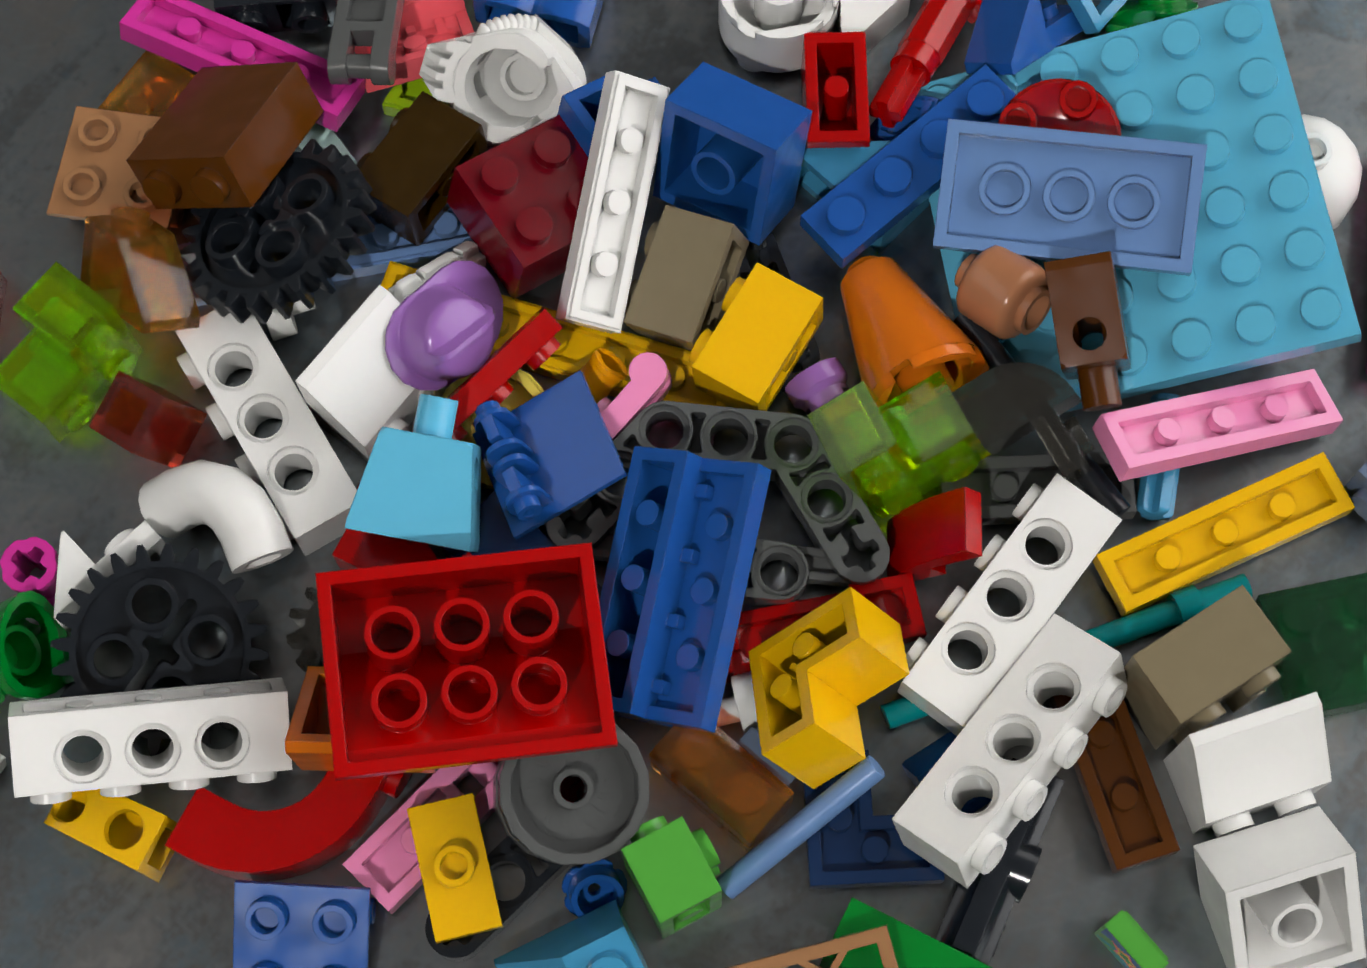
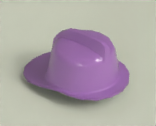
[385,261,503,390]

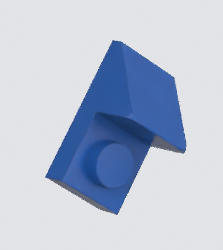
[964,0,1083,75]

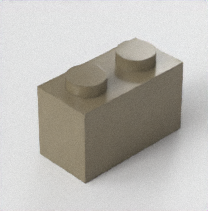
[623,205,750,351]

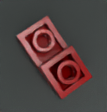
[887,487,982,581]

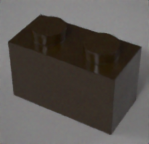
[356,91,488,246]

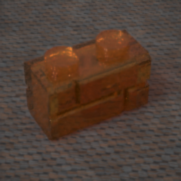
[649,726,795,852]

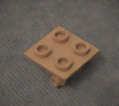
[46,106,184,233]

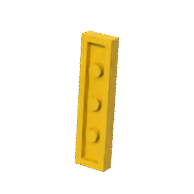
[1092,452,1355,617]

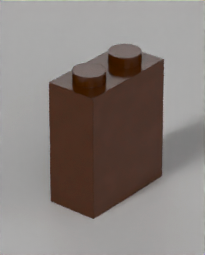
[126,62,324,209]

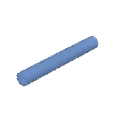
[717,755,886,899]

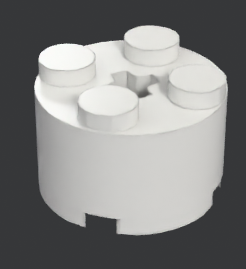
[718,0,839,73]

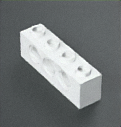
[175,310,357,556]
[897,473,1122,736]
[892,613,1128,889]
[8,677,293,805]

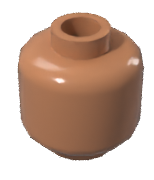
[954,245,1051,339]

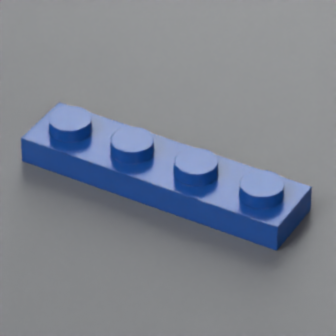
[800,64,1016,269]

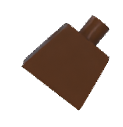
[1044,251,1131,412]

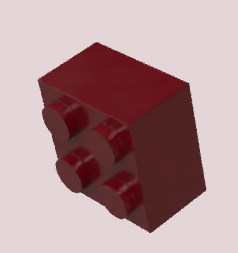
[447,115,588,299]

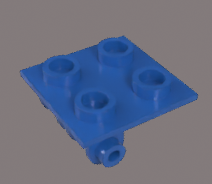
[472,370,628,540]
[233,880,376,968]

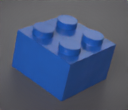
[653,62,812,246]

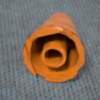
[840,255,989,432]

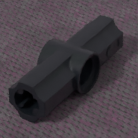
[935,758,1065,965]

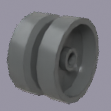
[493,724,649,865]

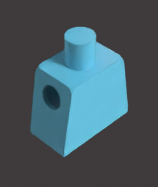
[345,394,481,552]

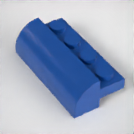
[599,446,772,733]

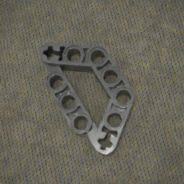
[545,401,890,607]

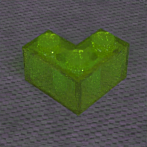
[0,261,143,443]
[807,371,992,519]

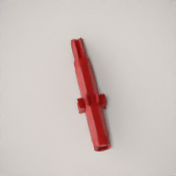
[869,0,982,128]

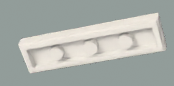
[555,70,670,334]

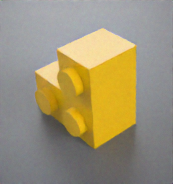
[748,587,910,789]

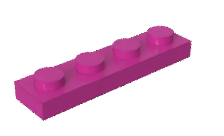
[119,0,366,132]

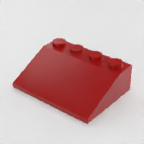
[315,542,618,781]

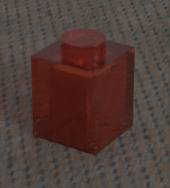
[89,370,207,468]

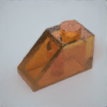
[80,207,200,334]

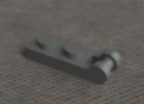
[327,0,405,85]

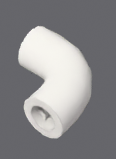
[138,460,294,574]

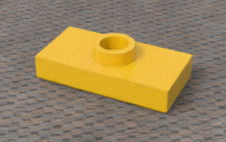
[407,793,503,943]

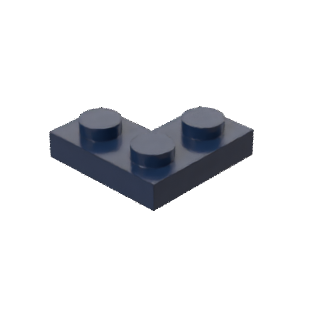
[803,750,945,889]

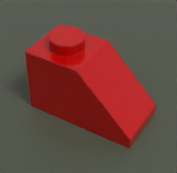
[801,32,870,148]

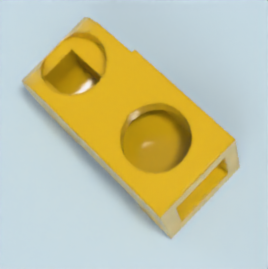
[43,789,177,883]

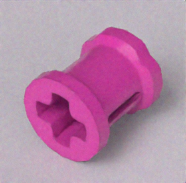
[0,537,58,607]

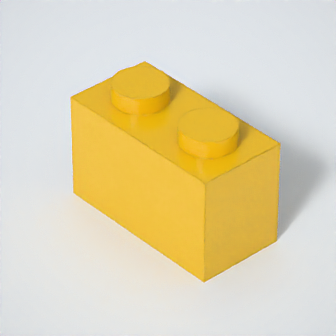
[689,262,823,411]

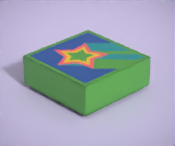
[1094,910,1169,968]

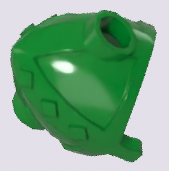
[0,590,74,704]

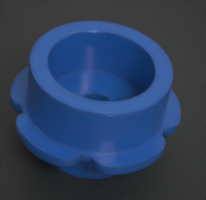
[562,858,627,917]

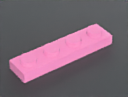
[1092,369,1343,482]

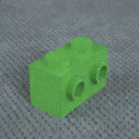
[621,815,722,939]

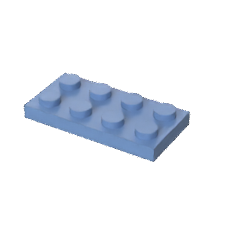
[933,119,1207,276]

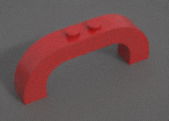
[165,529,437,881]

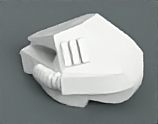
[419,13,587,147]

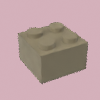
[1124,585,1292,750]

